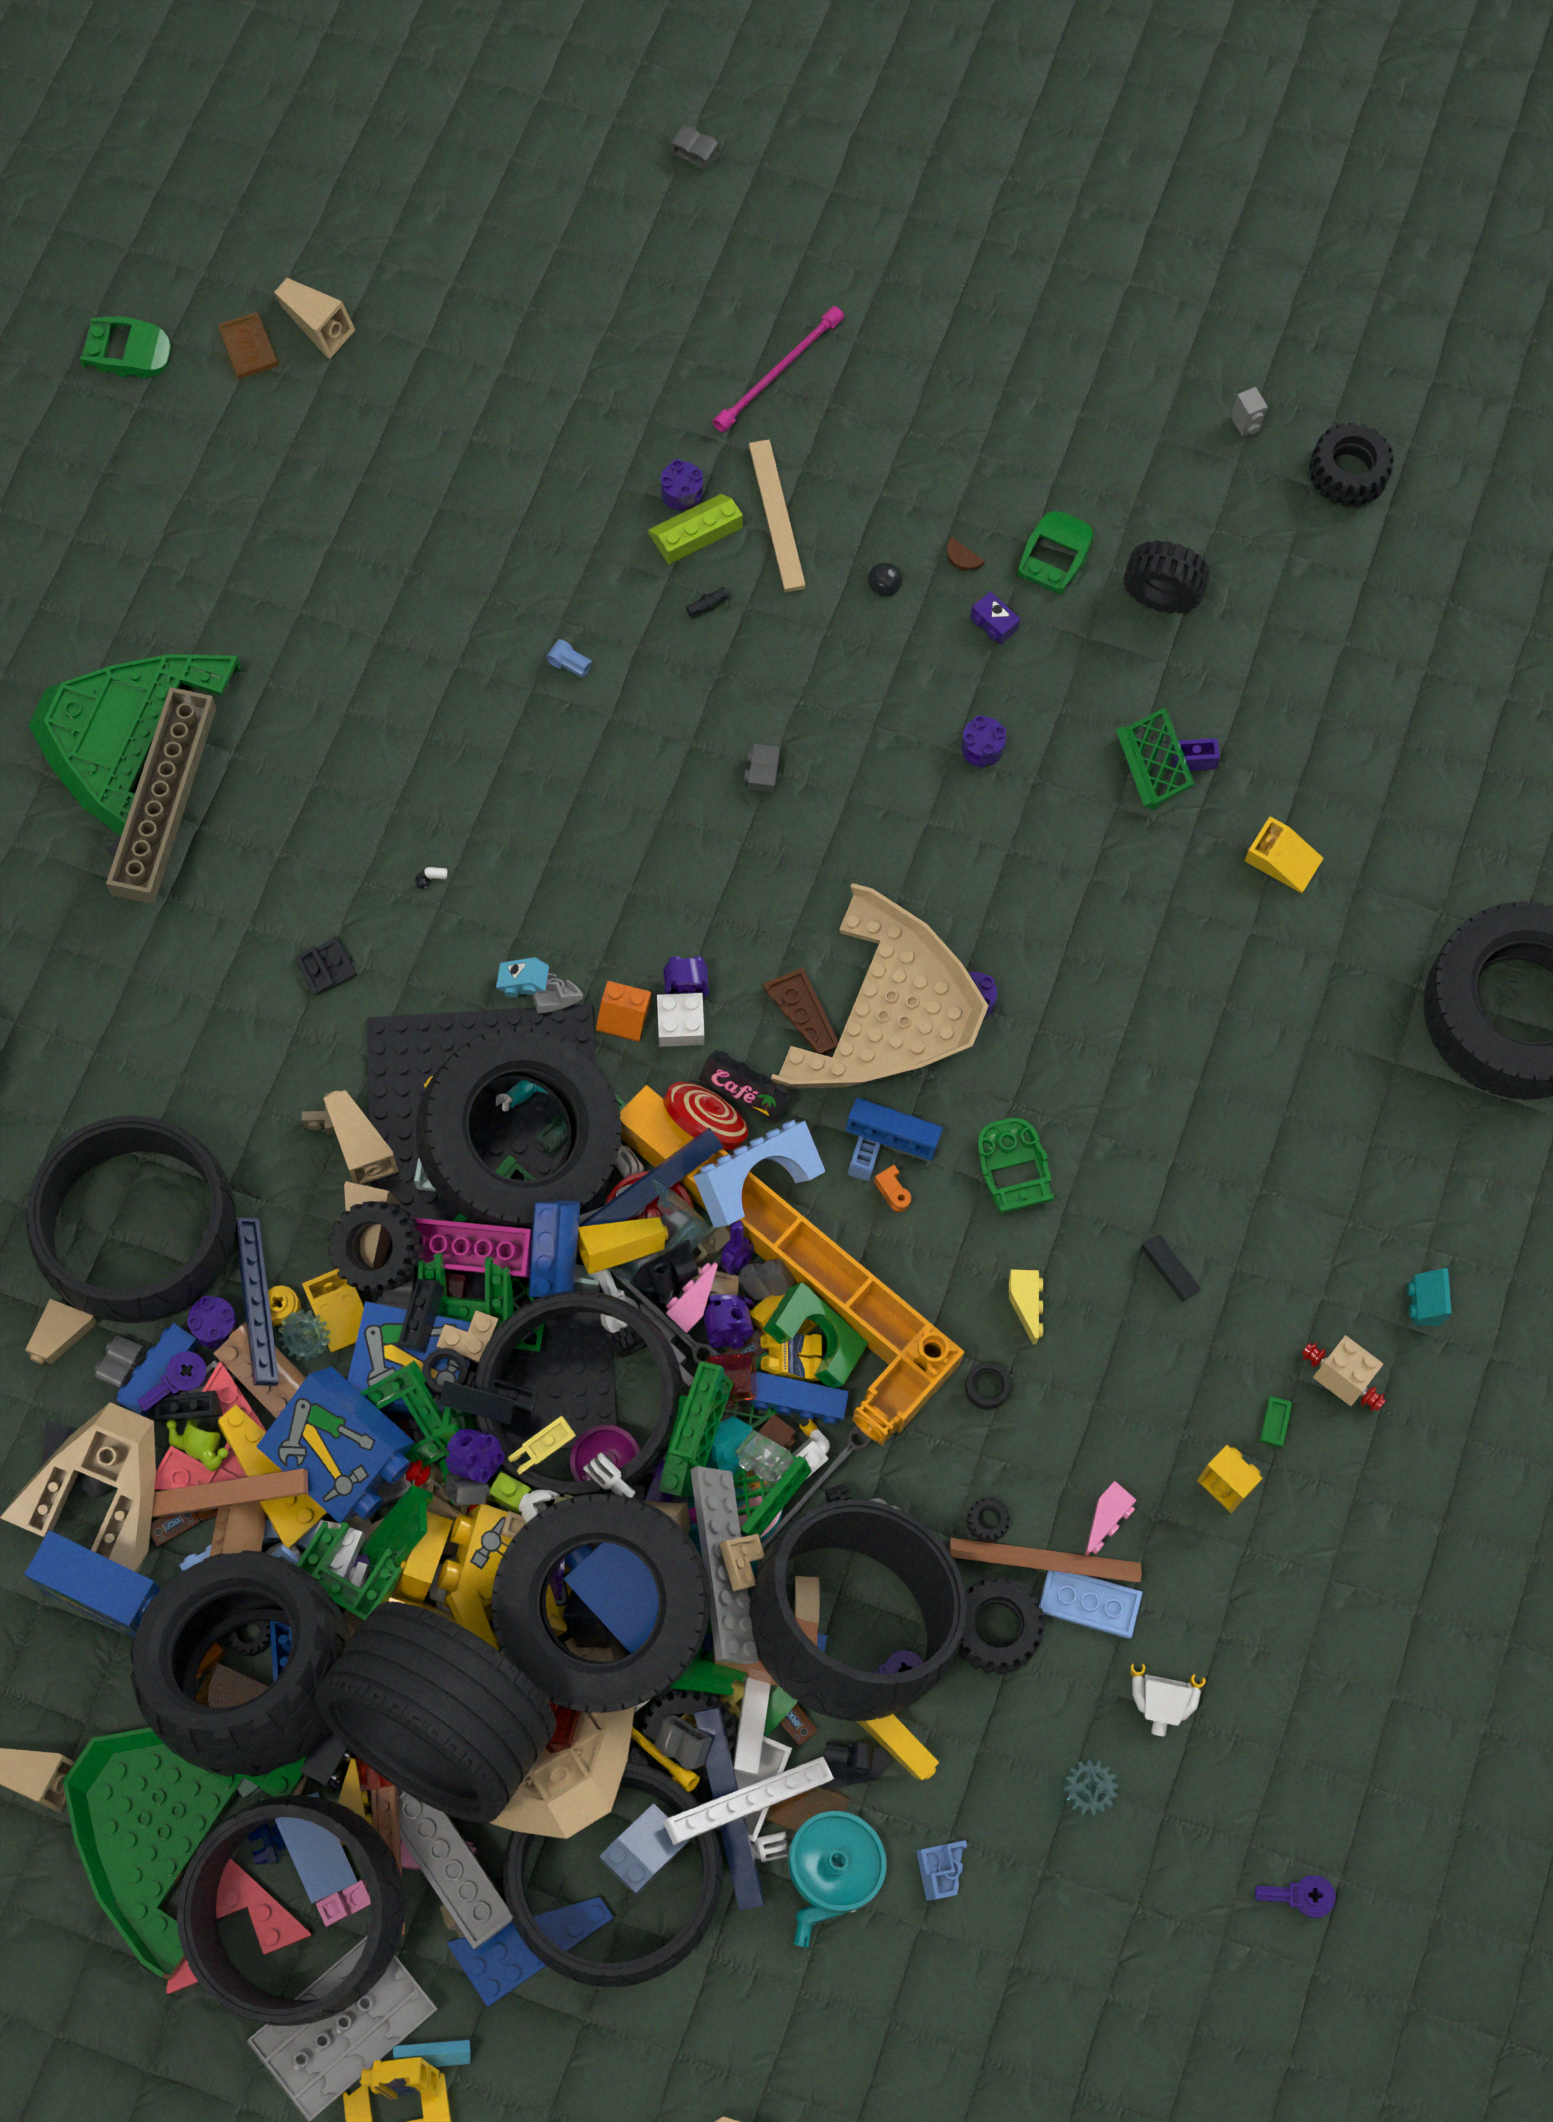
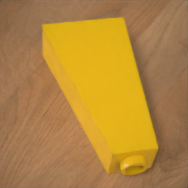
[577,1217,668,1274]
[856,1714,939,1781]

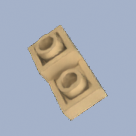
[793,1576,819,1627]

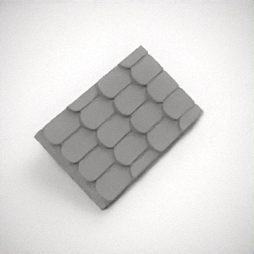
[247,1935,437,2122]

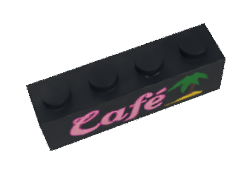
[698,1050,794,1124]

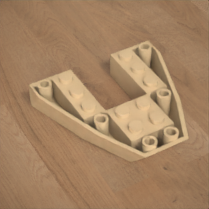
[0,1402,156,1574]

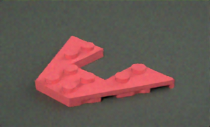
[155,1362,267,1490]
[166,1859,312,1995]

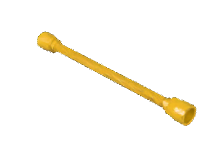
[631,1726,700,1792]

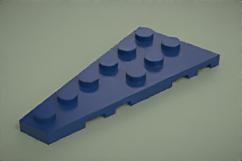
[447,1897,614,2008]

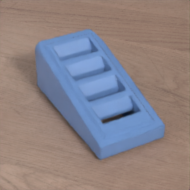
[847,1136,881,1181]

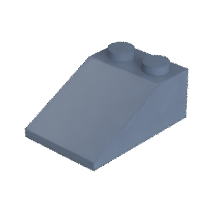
[599,1803,690,1896]

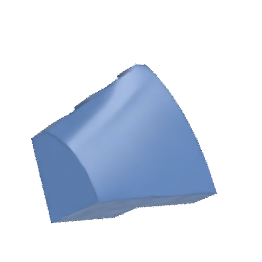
[916,1840,967,1901]

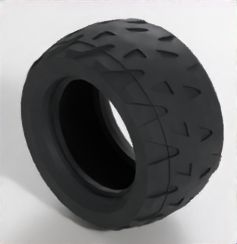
[130,1550,351,1777]

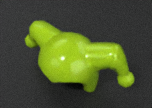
[167,1419,228,1472]

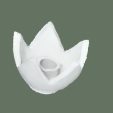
[519,1490,560,1523]

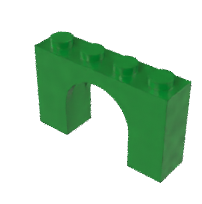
[763,1282,868,1388]
[659,1395,720,1497]

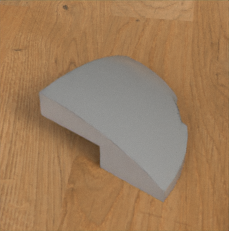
[532,973,583,1014]

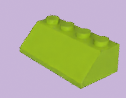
[648,494,743,565]

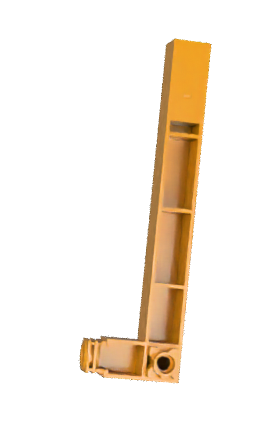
[619,1085,965,1446]

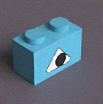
[496,957,549,997]

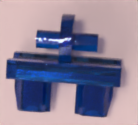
[247,1822,286,1866]

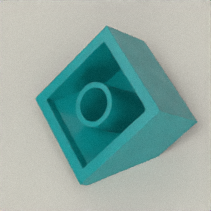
[1407,1268,1451,1326]

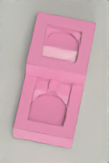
[316,1880,371,1927]

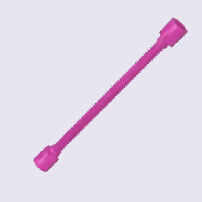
[712,306,844,432]

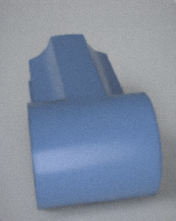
[546,639,592,678]

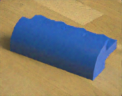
[528,1201,580,1297]

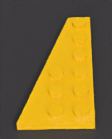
[218,1404,328,1550]

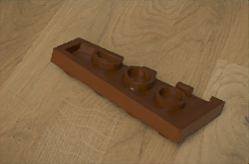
[762,968,839,1055]

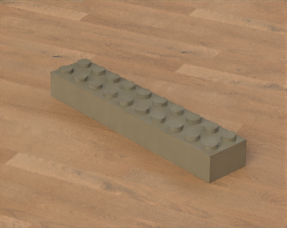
[106,687,216,904]

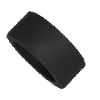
[422,1348,468,1396]
[965,1362,1011,1410]

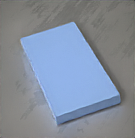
[1039,1570,1143,1639]
[275,1792,357,1903]

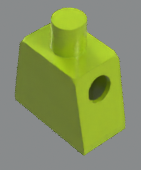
[488,1472,532,1515]

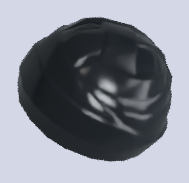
[868,563,902,596]

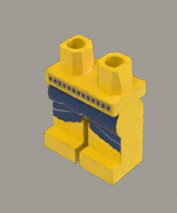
[761,1333,822,1383]
[361,2057,439,2099]

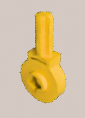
[268,1286,301,1328]

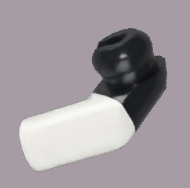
[415,867,447,889]

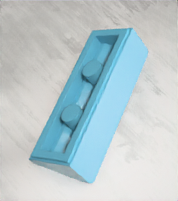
[393,2040,470,2067]

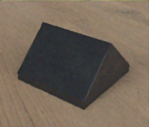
[562,1589,613,1648]

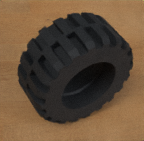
[1309,423,1394,507]
[1123,540,1210,614]
[328,1201,424,1292]
[958,1577,1045,1675]
[641,1688,738,1784]

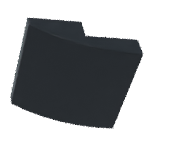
[295,936,358,995]

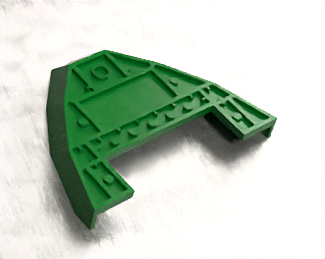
[28,654,241,836]
[63,1727,307,1980]

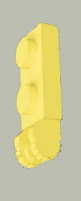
[508,1416,576,1475]

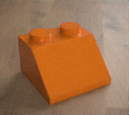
[596,981,652,1042]

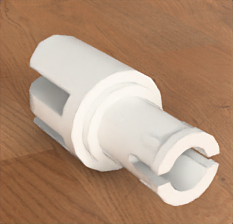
[615,1142,644,1179]
[583,1452,635,1497]
[751,1832,789,1863]

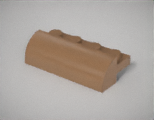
[213,1323,306,1419]
[209,1502,267,1557]

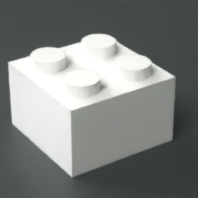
[657,993,704,1047]

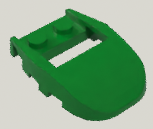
[80,316,171,378]
[1017,511,1093,596]
[978,1118,1054,1215]

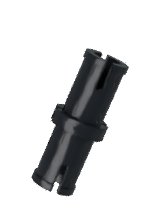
[685,587,729,618]

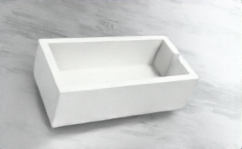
[715,1736,792,1844]

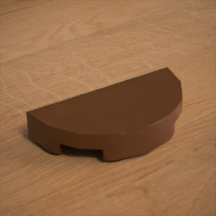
[947,537,985,571]

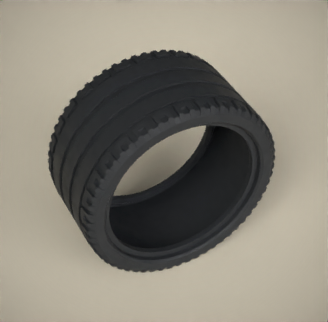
[314,1601,556,1823]

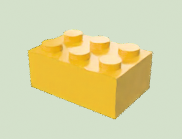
[1197,1445,1263,1514]
[395,1511,453,1603]

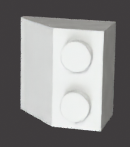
[312,1520,365,1580]

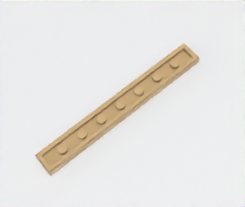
[749,439,806,593]

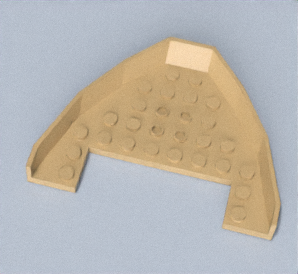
[771,883,988,1089]
[489,1622,635,1839]

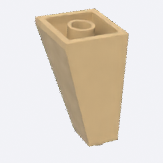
[274,278,355,359]
[324,1090,399,1185]
[344,1182,401,1269]
[0,1748,75,1813]

